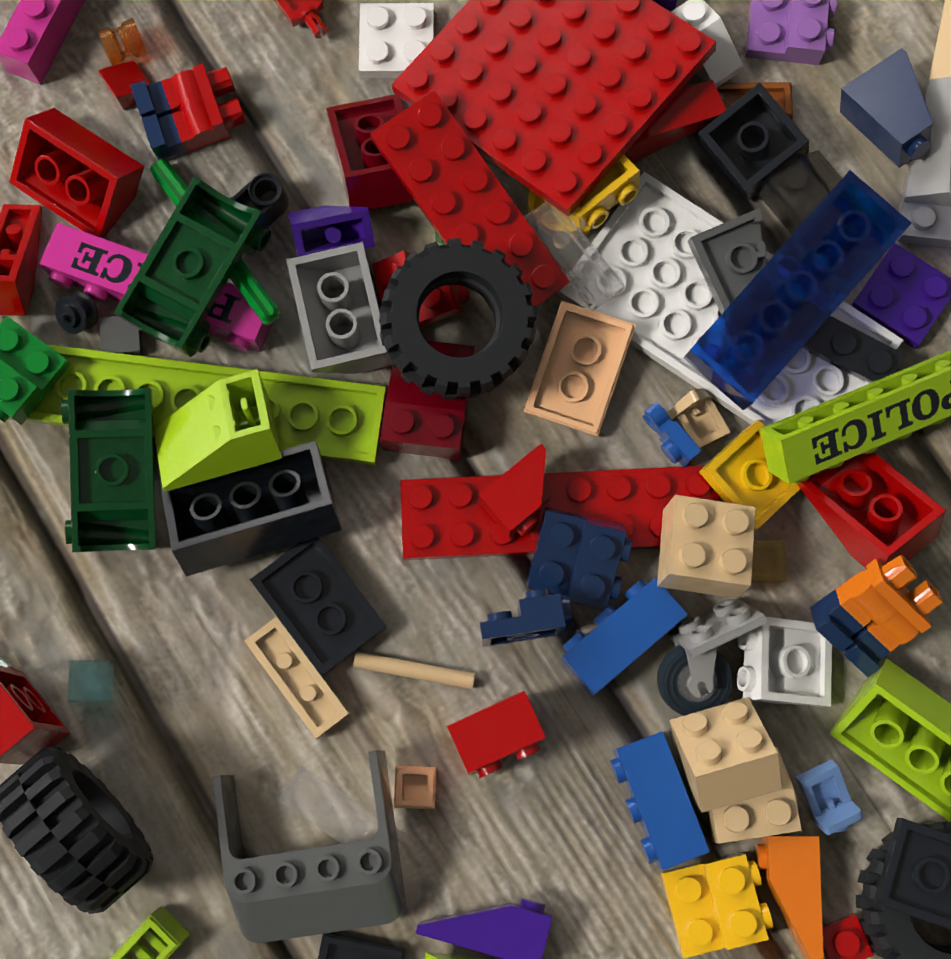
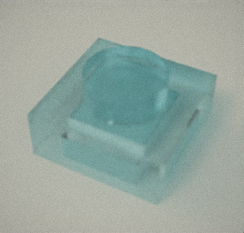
[67,660,114,702]

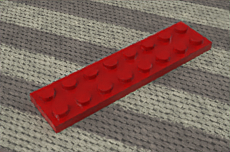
[400,466,719,560]

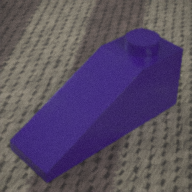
[415,898,552,959]

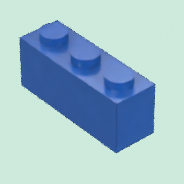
[561,577,688,697]
[610,731,710,870]

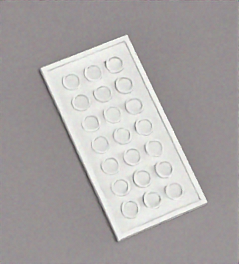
[557,172,903,426]

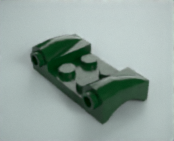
[114,177,271,357]
[62,388,157,552]

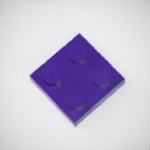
[851,243,951,349]

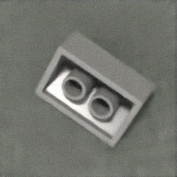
[286,242,391,374]

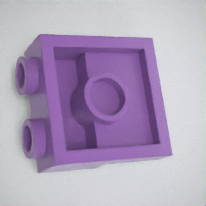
[745,0,837,65]

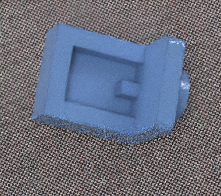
[795,759,863,835]

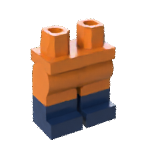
[810,555,943,677]

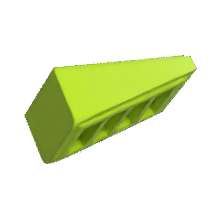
[110,906,190,959]

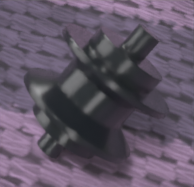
[55,292,98,334]

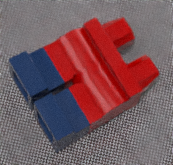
[130,63,246,161]

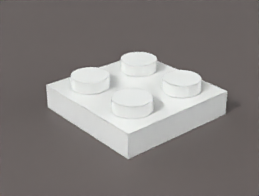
[359,3,434,78]

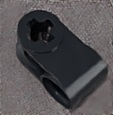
[230,173,289,226]

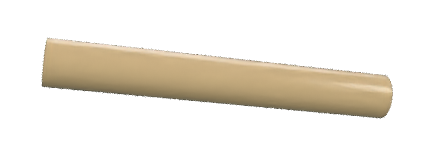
[353,652,476,690]

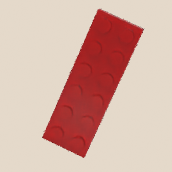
[370,90,570,308]

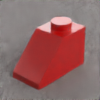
[478,444,546,538]

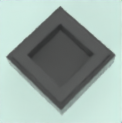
[99,316,143,355]

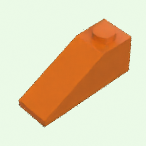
[755,835,824,959]

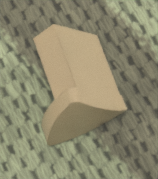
[668,388,730,450]

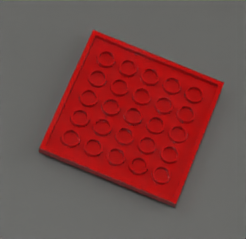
[391,0,716,217]

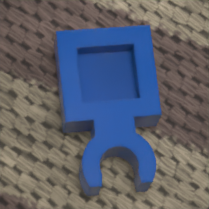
[642,402,702,467]

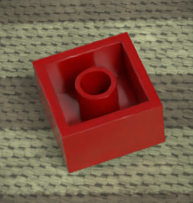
[447,690,546,779]

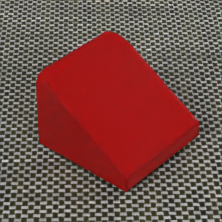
[98,60,150,110]

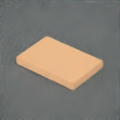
[523,301,636,437]

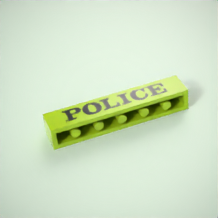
[760,350,951,484]

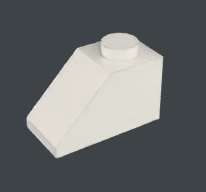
[671,0,743,88]

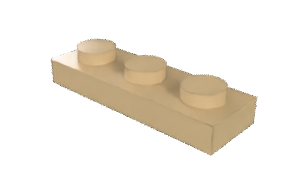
[244,616,350,739]

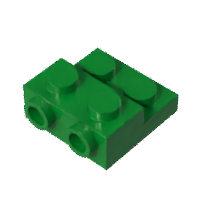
[0,316,71,425]

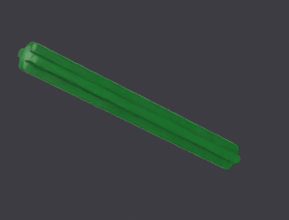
[150,159,281,325]

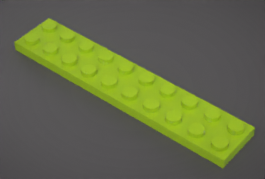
[8,344,387,466]

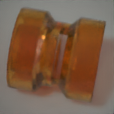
[98,18,148,66]

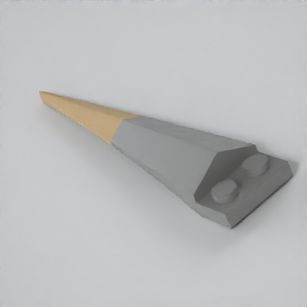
[898,0,951,248]

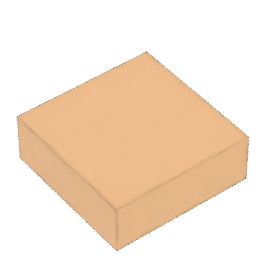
[393,766,437,809]

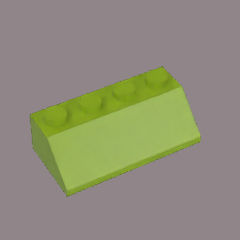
[830,658,951,822]

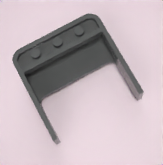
[212,750,406,943]

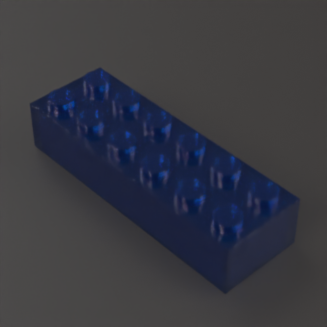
[683,170,912,410]

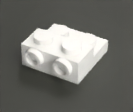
[736,617,832,707]

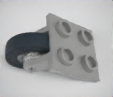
[657,599,768,716]

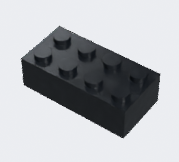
[161,441,342,577]

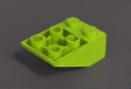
[153,369,282,492]

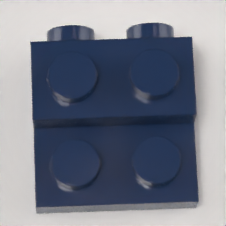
[527,507,632,609]
[480,588,572,647]

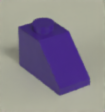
[288,205,375,257]

